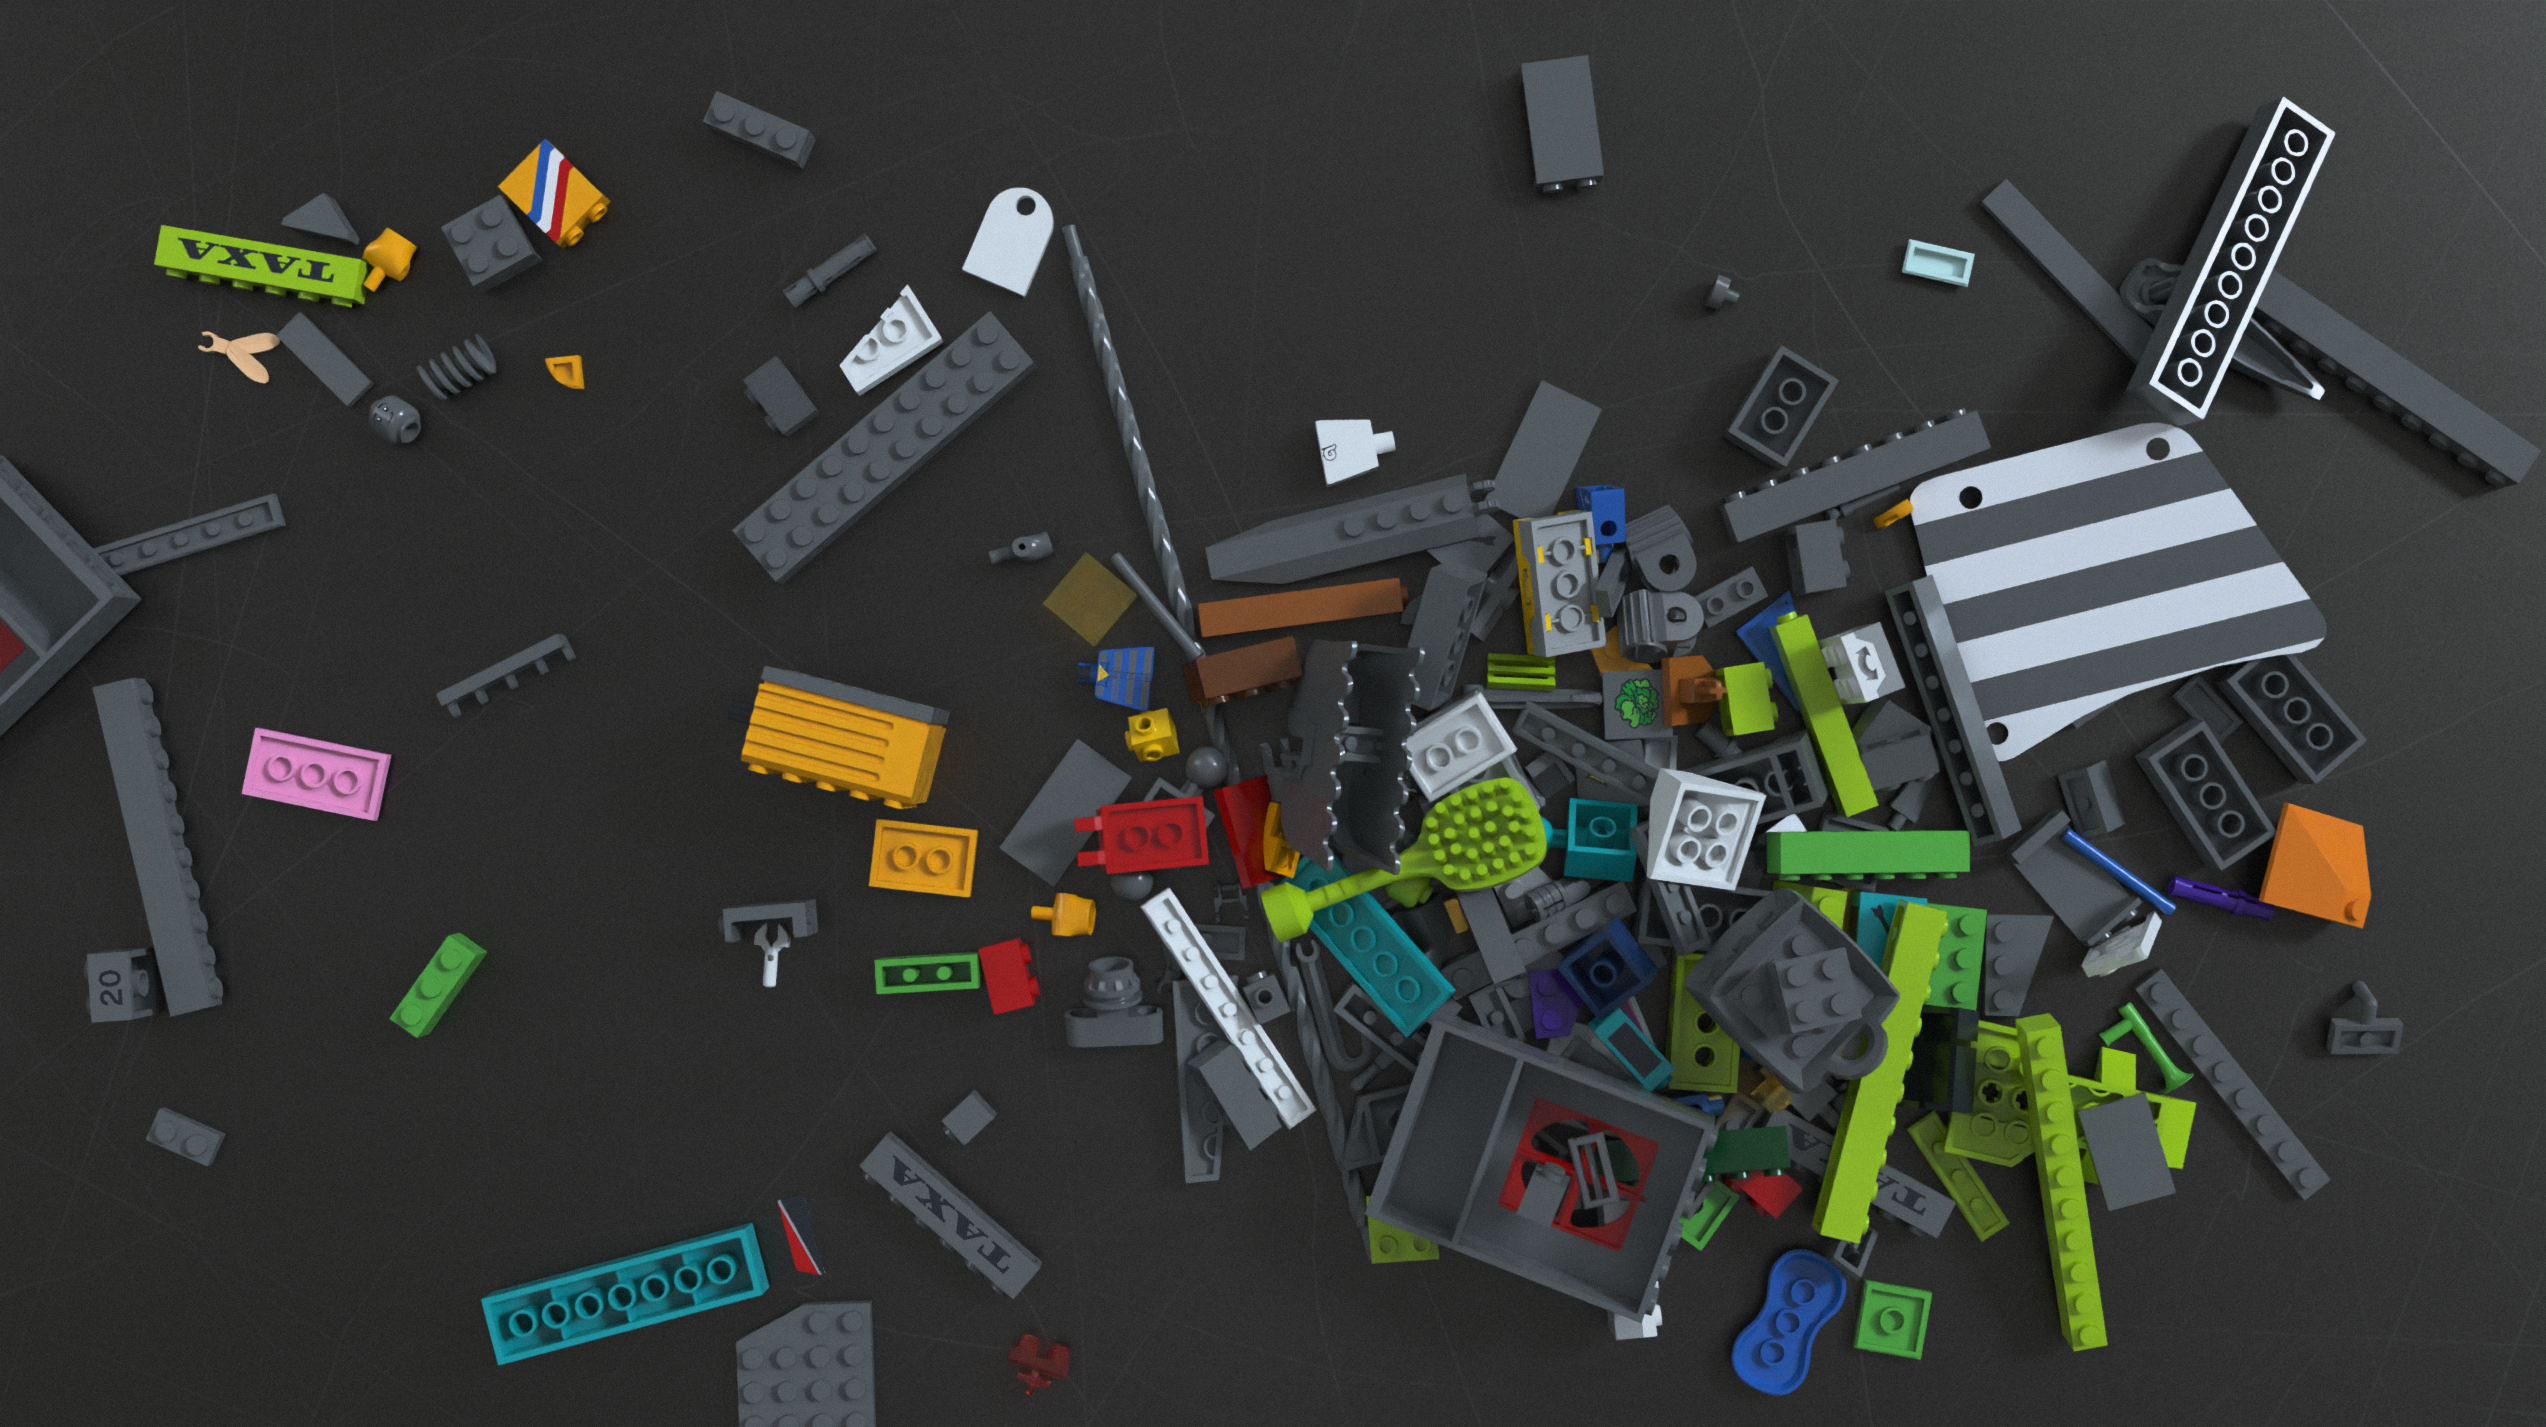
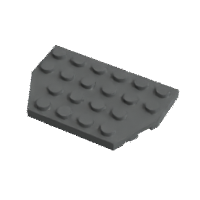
[736,1300,876,1427]

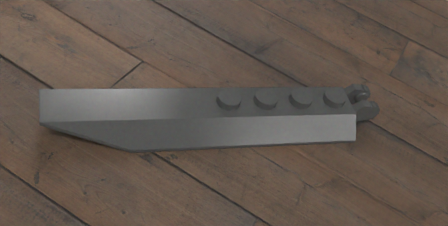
[1205,474,1500,585]

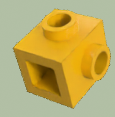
[1125,708,1179,763]

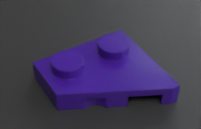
[1527,969,1583,1040]

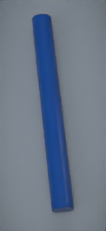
[2060,828,2176,916]

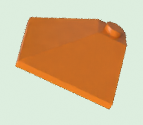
[2258,802,2371,929]

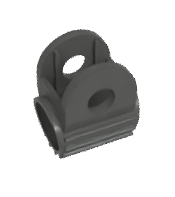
[1621,504,1697,592]
[1616,589,1704,664]

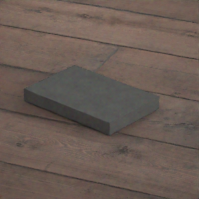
[2076,1092,2176,1211]

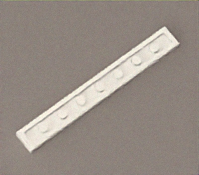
[1140,887,1316,1130]

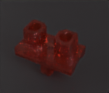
[1008,1333,1070,1395]

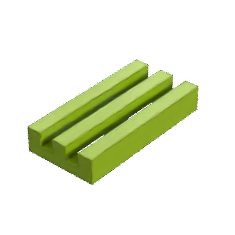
[1487,653,1555,691]

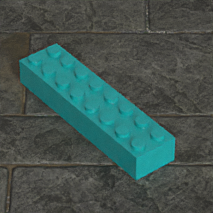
[481,1222,769,1366]

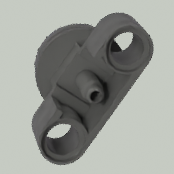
[1064,957,1164,1047]

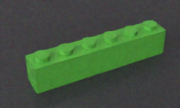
[1767,830,1970,880]

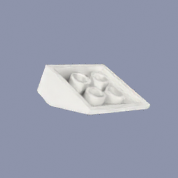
[1647,768,1766,891]

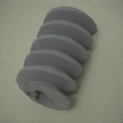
[417,334,497,401]

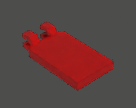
[1074,796,1209,874]

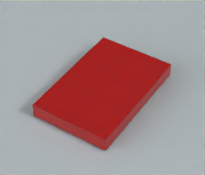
[1214,775,1283,889]

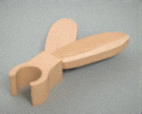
[198,331,281,384]

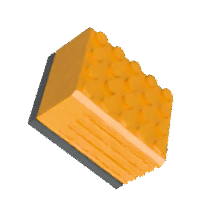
[728,666,950,809]

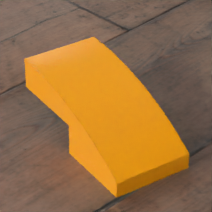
[1263,802,1300,879]

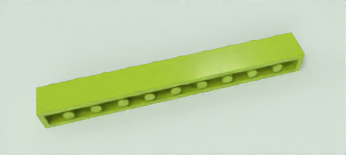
[1811,898,1948,1244]
[2015,1013,2108,1352]

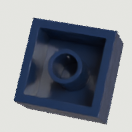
[1556,916,1659,1020]

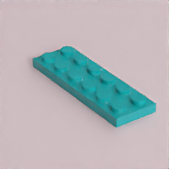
[1277,851,1456,1038]

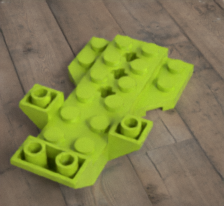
[1942,1020,2196,1185]

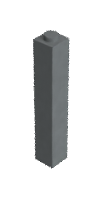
[1417,792,1527,989]

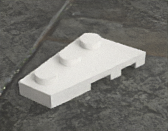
[840,284,944,396]

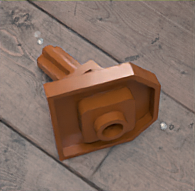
[1661,655,1727,726]

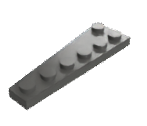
[1171,974,1239,1183]

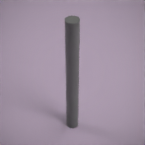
[1109,552,1204,660]

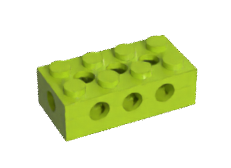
[1665,950,1740,1093]

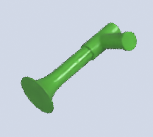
[2098,1002,2194,1093]

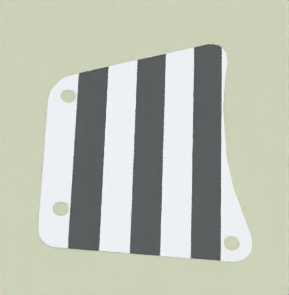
[1910,422,2327,761]

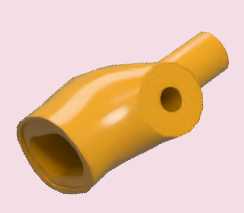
[362,228,418,292]
[1031,893,1096,937]

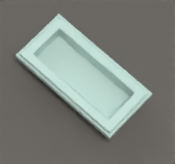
[1902,239,1975,287]

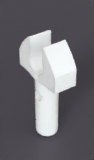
[754,923,791,988]

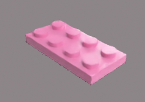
[241,728,391,821]

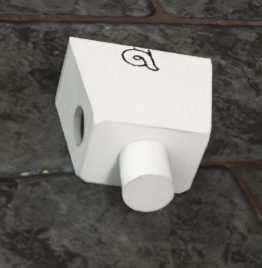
[1315,420,1396,487]

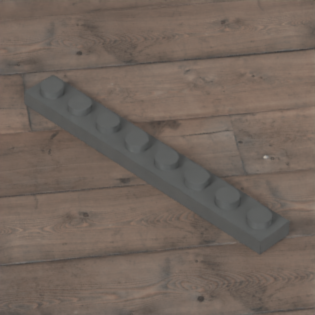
[2131,968,2331,1201]

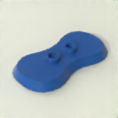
[1731,1249,1847,1396]

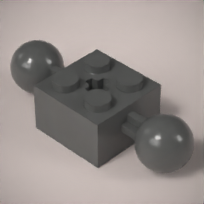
[1110,746,1228,902]

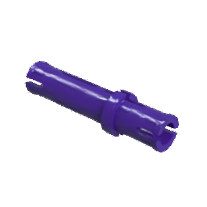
[2168,875,2275,921]

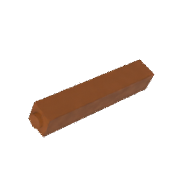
[1198,578,1409,639]

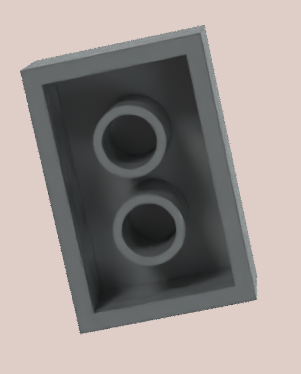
[1722,345,1839,471]

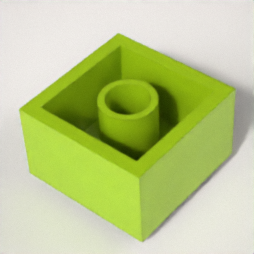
[1714,662,1778,736]

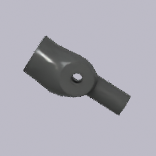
[988,531,1053,565]

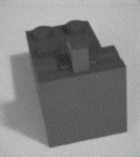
[1680,728,1830,825]

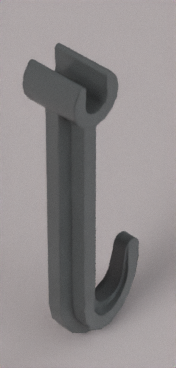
[1462,685,1603,709]
[1295,937,1372,1071]

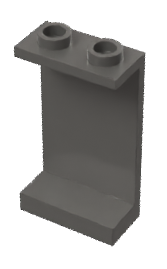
[1518,55,1604,194]
[2003,809,2143,947]

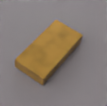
[1443,893,1469,934]

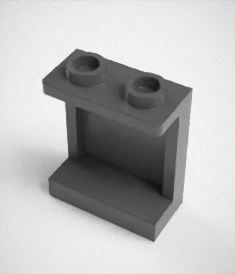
[718,899,818,943]

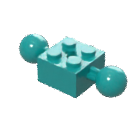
[1541,798,1638,882]

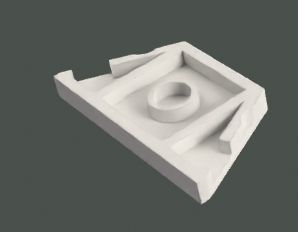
[2081,911,2162,977]

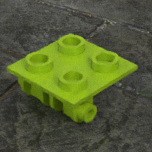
[1366,1195,1439,1264]

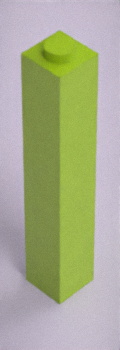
[1769,611,1879,817]

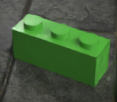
[389,933,487,1038]
[875,952,983,994]

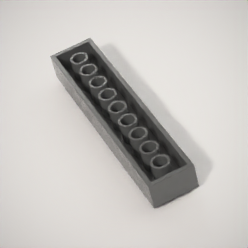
[2126,97,2335,426]
[732,311,1037,584]

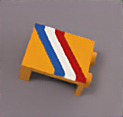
[498,139,611,249]

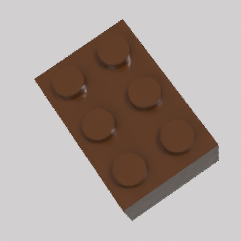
[1181,636,1303,708]

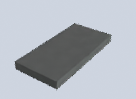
[1484,380,1602,519]
[999,739,1133,887]

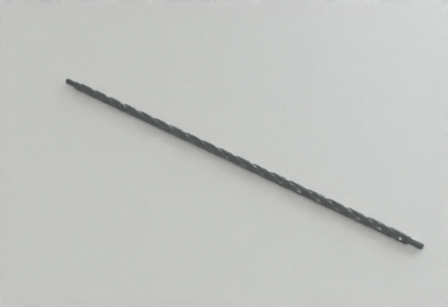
[1062,225,1371,1259]

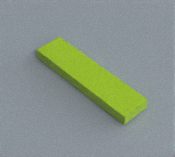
[1905,1110,2010,1242]

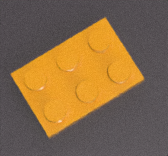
[869,819,978,898]

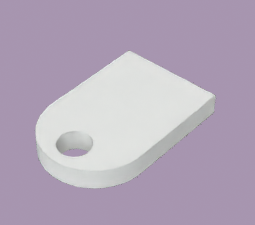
[962,188,1054,298]

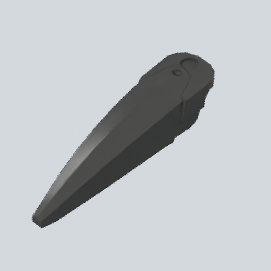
[2120,258,2325,401]

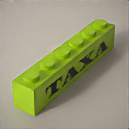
[154,225,371,308]

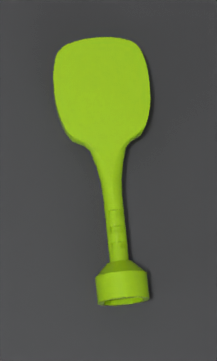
[1261,777,1547,943]

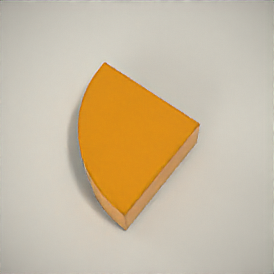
[545,355,585,390]
[1872,499,1914,530]

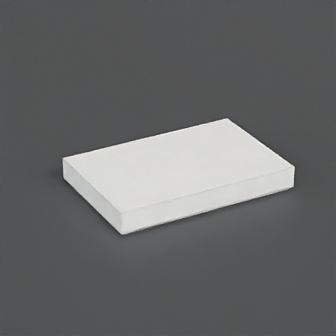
[1406,692,1517,803]

